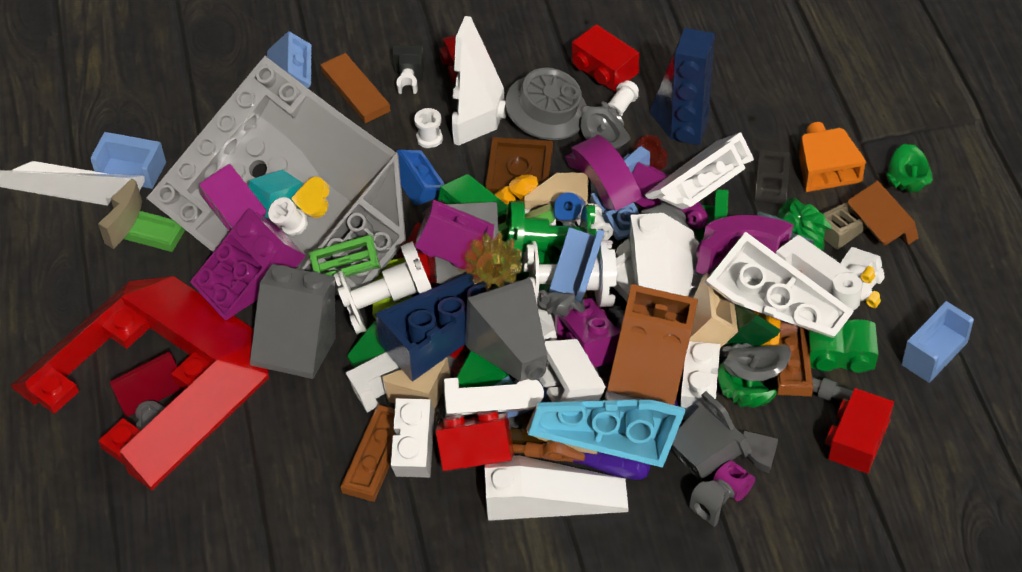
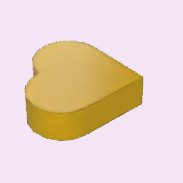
[291,177,330,219]

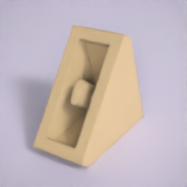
[382,357,451,410]

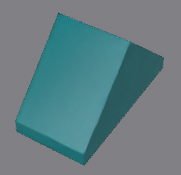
[248,169,304,219]

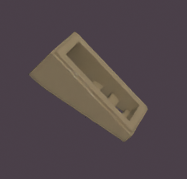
[824,202,867,250]

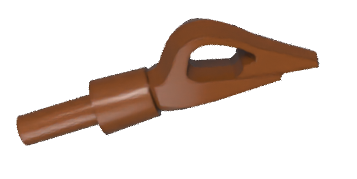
[513,440,585,462]

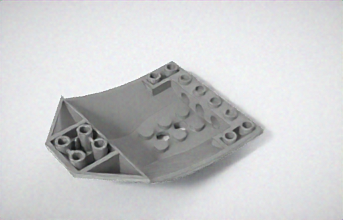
[147,56,406,295]

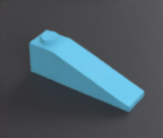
[528,400,685,468]

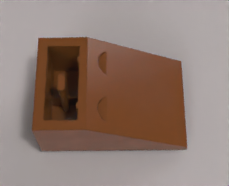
[607,284,698,405]

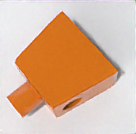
[799,122,866,192]

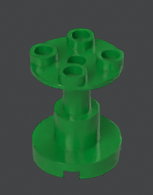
[505,200,597,266]

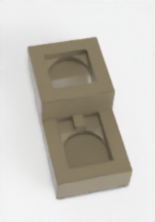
[98,179,142,249]

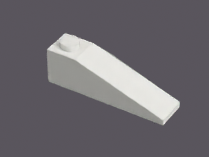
[452,16,507,145]
[629,213,697,297]
[706,232,854,338]
[485,456,628,520]

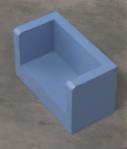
[91,132,166,189]
[902,301,974,383]

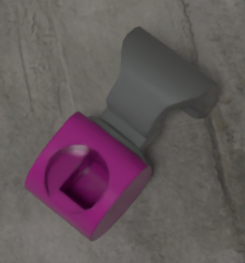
[690,460,755,527]

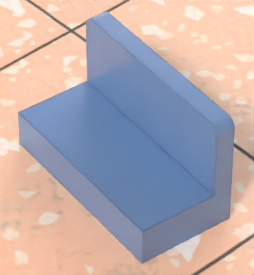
[267,31,311,88]
[548,227,605,302]

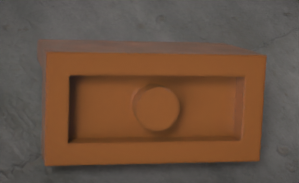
[848,181,919,246]

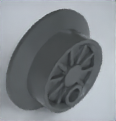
[505,68,586,140]

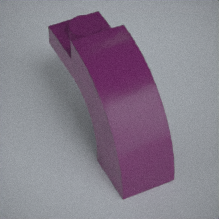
[565,135,643,211]
[696,215,794,275]

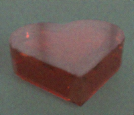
[631,135,668,170]

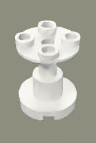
[523,240,617,307]
[333,241,432,334]

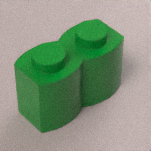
[807,319,878,373]

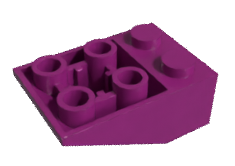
[190,208,306,320]

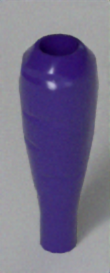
[573,452,650,480]

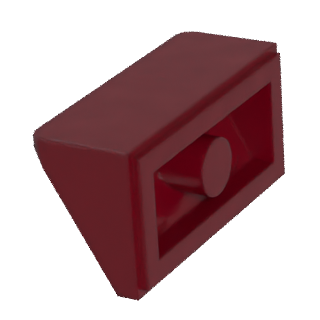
[109,351,183,417]

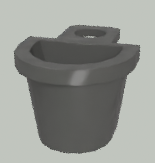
[671,391,752,480]

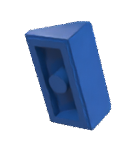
[396,150,444,205]

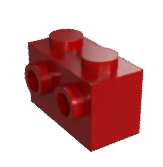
[572,24,639,92]
[826,388,895,474]
[436,410,514,471]

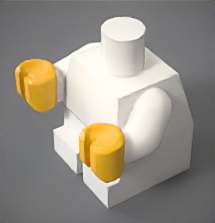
[841,247,885,308]

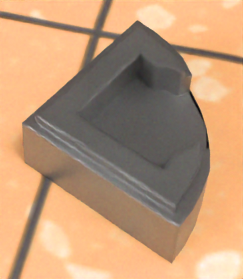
[743,431,778,473]

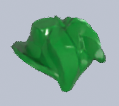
[885,144,933,193]
[777,197,832,251]
[718,359,777,408]

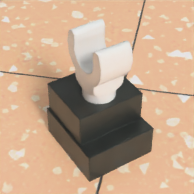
[393,46,424,94]

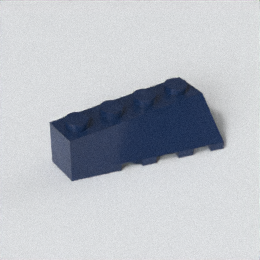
[649,28,715,145]

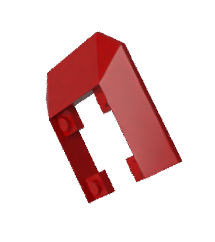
[11,276,269,490]

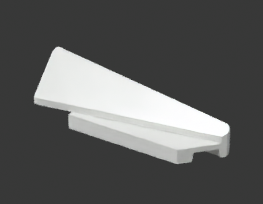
[645,132,754,209]
[0,161,145,206]

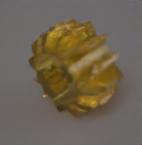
[465,232,522,291]

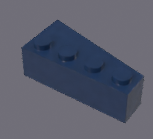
[375,263,509,382]

